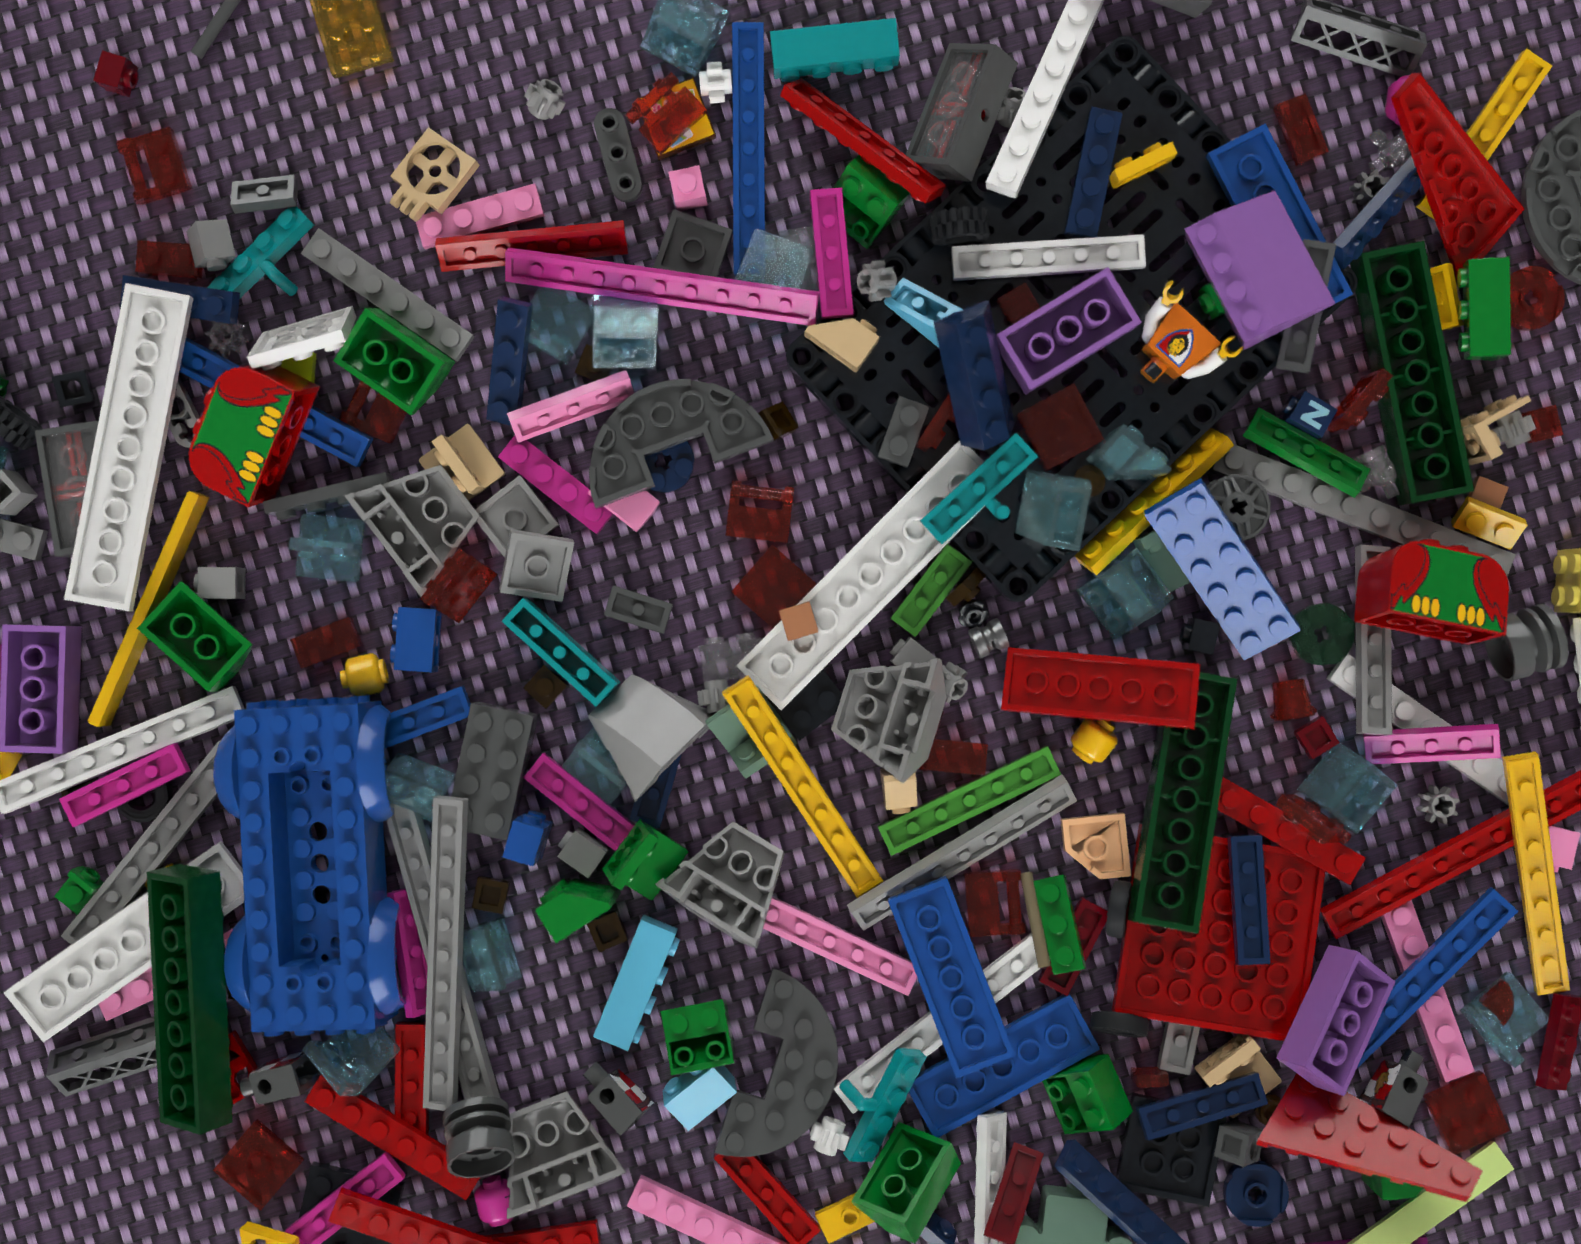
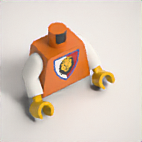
[1140,281,1243,383]

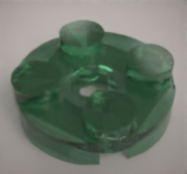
[1289,603,1355,666]

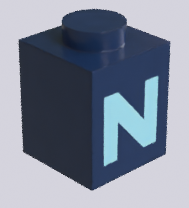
[1282,391,1338,439]

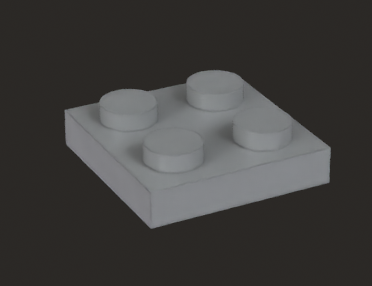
[475,475,560,558]
[499,529,575,602]

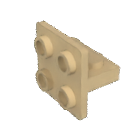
[419,424,505,501]

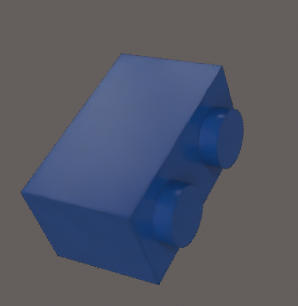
[390,607,442,673]
[502,810,553,866]

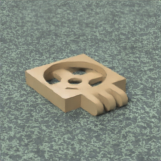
[390,127,480,222]

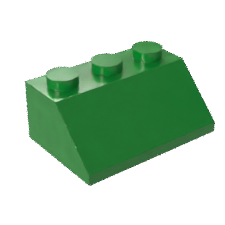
[1457,257,1511,361]
[333,308,455,415]
[137,581,253,692]
[535,878,621,943]
[851,1122,961,1244]

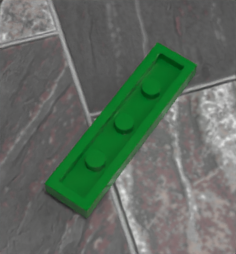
[1243,408,1370,498]

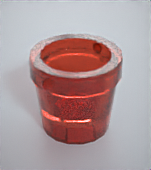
[1270,679,1317,722]

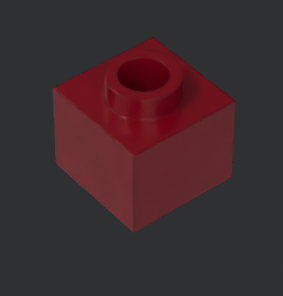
[93,50,138,97]

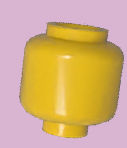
[340,653,389,696]
[1071,719,1118,764]

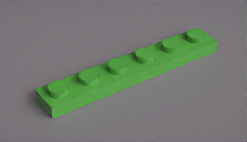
[877,745,1061,856]

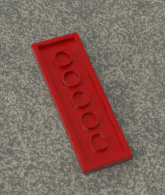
[1001,647,1201,729]

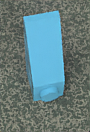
[884,278,963,348]

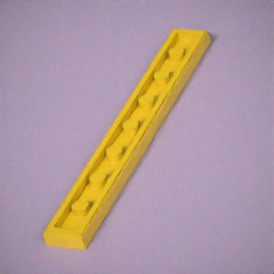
[88,491,210,727]
[722,675,883,898]
[1502,751,1570,996]

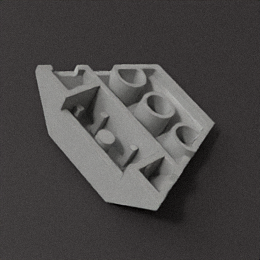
[344,465,480,598]
[831,658,946,783]
[588,674,715,802]
[655,821,785,949]
[507,1091,627,1219]

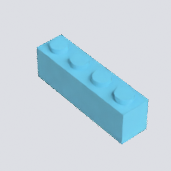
[593,914,680,1051]

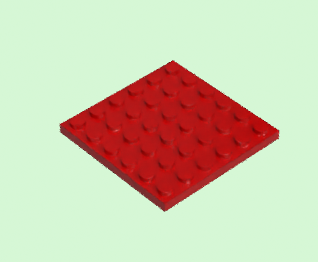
[1112,824,1325,1041]

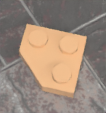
[1060,812,1131,879]

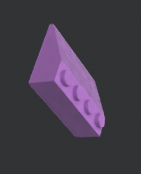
[1185,190,1335,350]

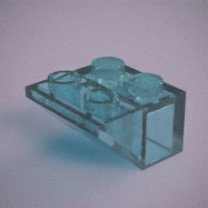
[640,0,729,77]
[591,294,658,369]
[1086,424,1171,480]
[1015,470,1092,551]
[1077,547,1174,640]
[1297,743,1398,834]

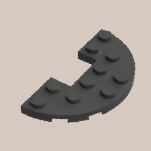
[1521,110,1581,285]
[589,379,774,509]
[714,967,838,1157]

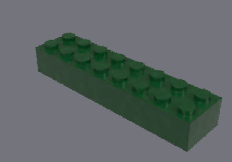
[1350,241,1474,506]
[1127,672,1237,934]
[147,864,233,1135]

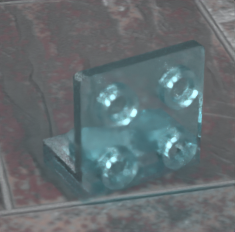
[735,229,814,289]
[529,287,598,366]
[1460,972,1549,1068]
[302,1026,400,1096]

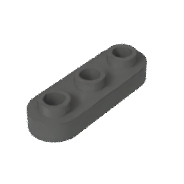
[594,108,643,203]

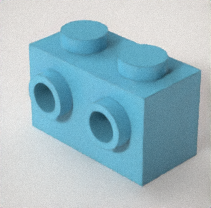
[663,1066,737,1131]

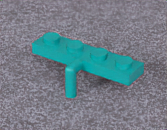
[207,206,314,298]
[920,433,1038,545]
[839,1048,927,1162]

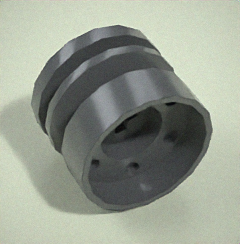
[1205,474,1271,541]
[1484,604,1568,682]
[442,1096,515,1178]

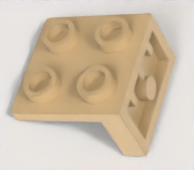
[1460,394,1531,465]
[1194,1034,1282,1118]

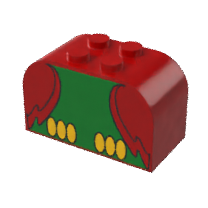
[189,366,320,507]
[1354,539,1509,645]

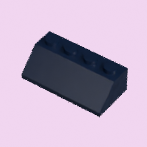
[933,301,1015,450]

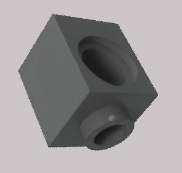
[1214,1120,1263,1167]

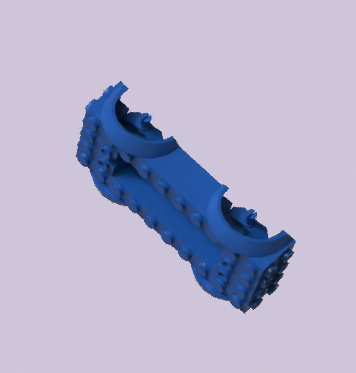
[213,695,406,1037]

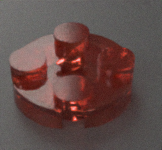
[1510,266,1565,331]

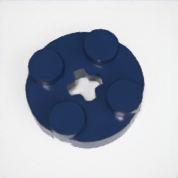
[645,441,695,493]
[1223,1160,1289,1227]

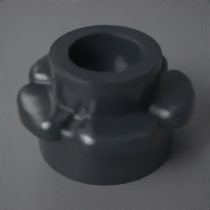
[958,599,989,629]

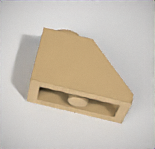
[804,318,879,373]
[880,769,918,814]

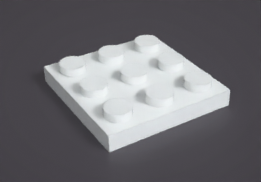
[247,306,357,370]

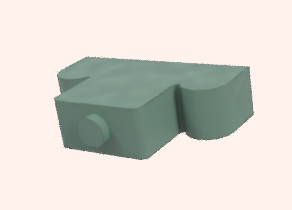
[1015,1183,1132,1244]

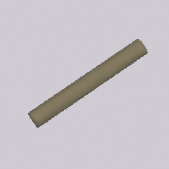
[1020,872,1051,968]

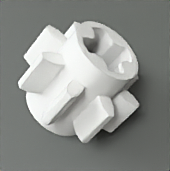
[699,61,733,104]
[810,1116,850,1156]

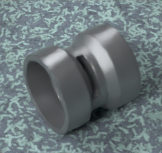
[968,618,1009,659]

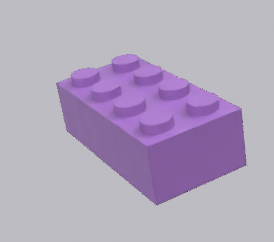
[996,267,1142,395]
[0,624,82,754]
[1276,945,1395,1096]

